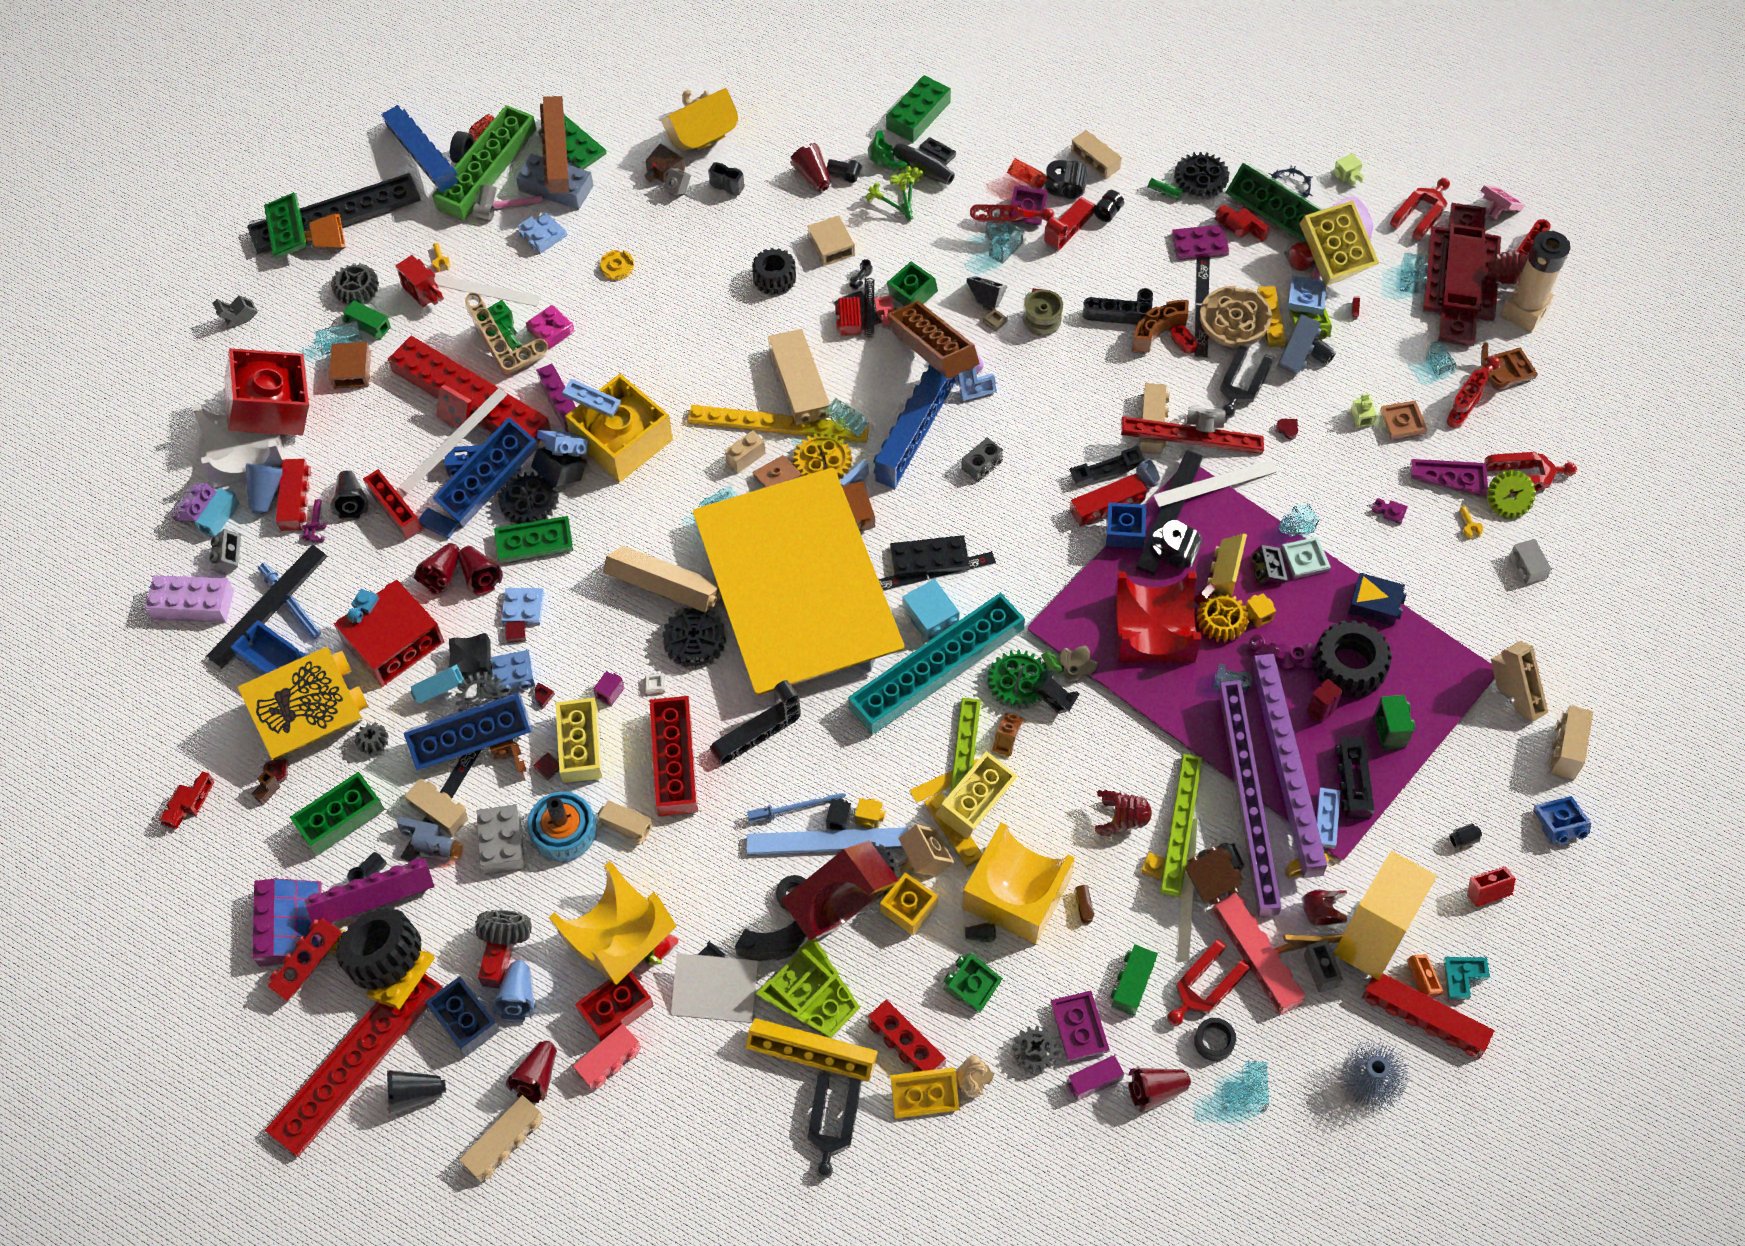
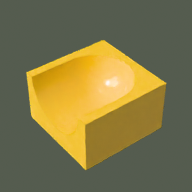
[565,373,673,483]
[962,822,1075,945]
[1333,850,1437,980]

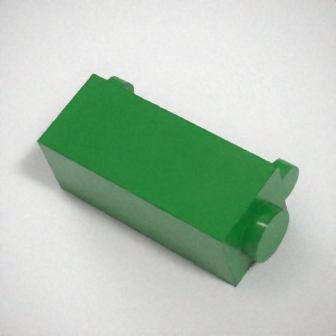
[342,300,391,340]

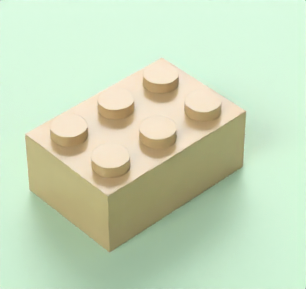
[1548,705,1594,780]

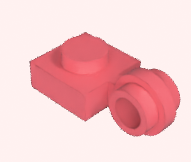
[874,295,894,327]

